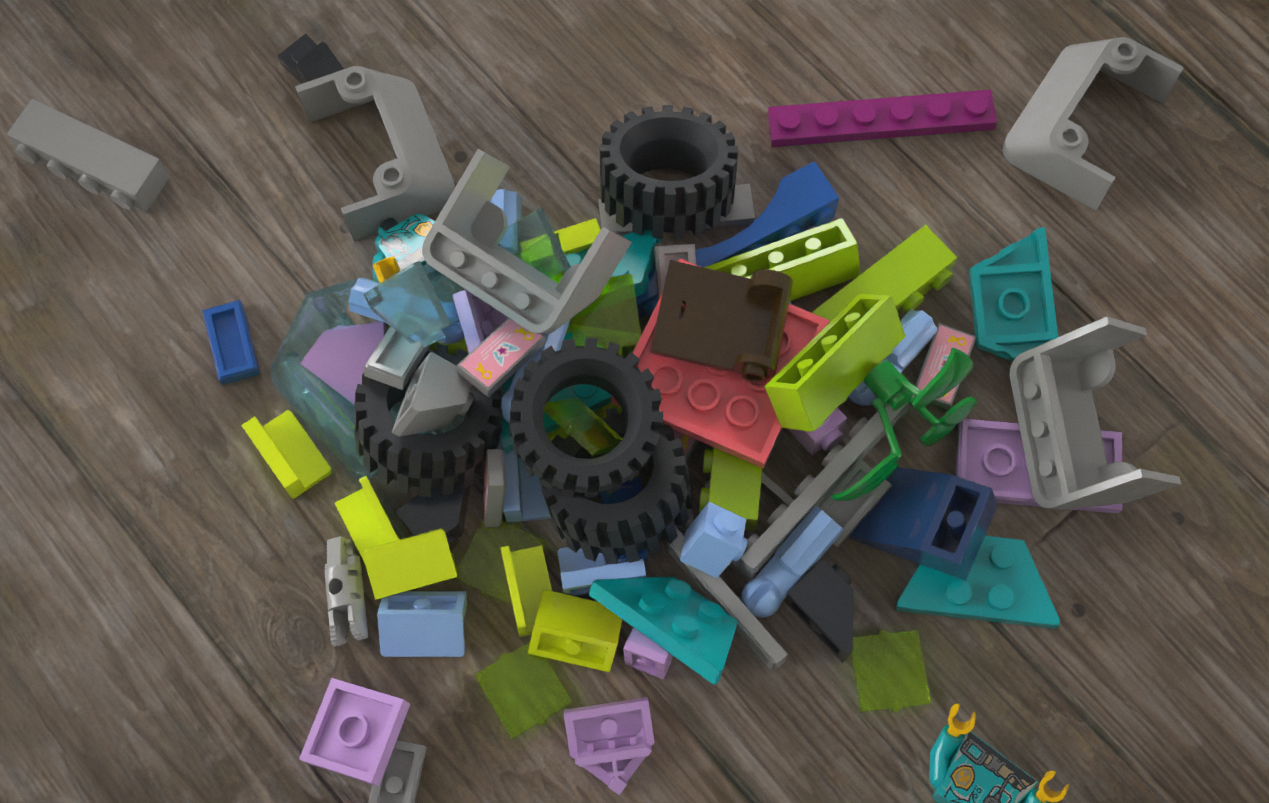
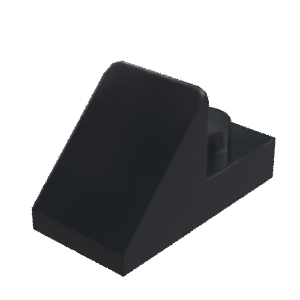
[278,33,344,84]

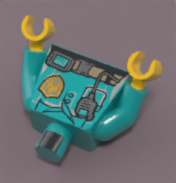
[373,213,448,296]
[929,704,1069,803]

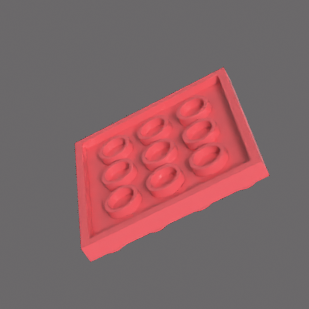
[611,258,830,469]

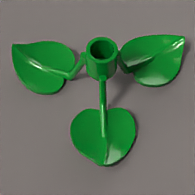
[831,348,977,501]

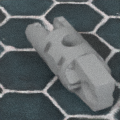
[324,536,368,646]

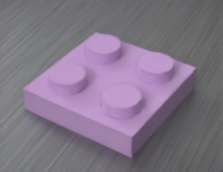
[299,678,410,787]

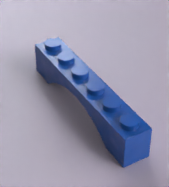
[626,161,839,320]

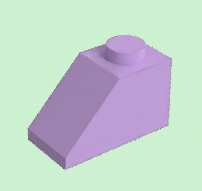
[623,627,673,680]

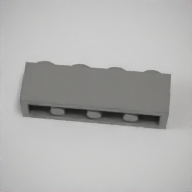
[6,99,170,213]

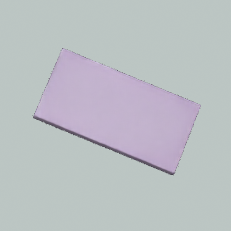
[956,419,1122,514]

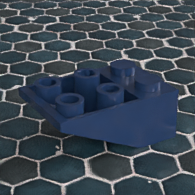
[849,467,997,581]

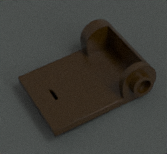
[650,260,793,383]

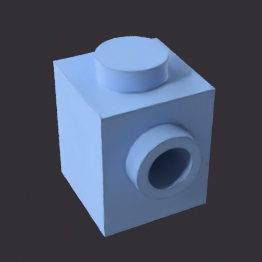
[680,502,747,578]

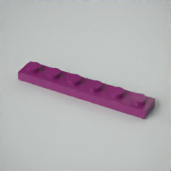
[767,90,997,147]

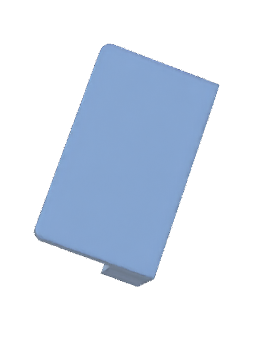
[500,433,552,522]
[558,547,646,597]
[377,591,467,657]

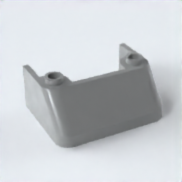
[1002,37,1184,211]
[295,66,455,242]
[422,149,632,335]
[1010,317,1181,510]

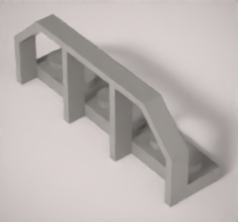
[704,394,916,582]

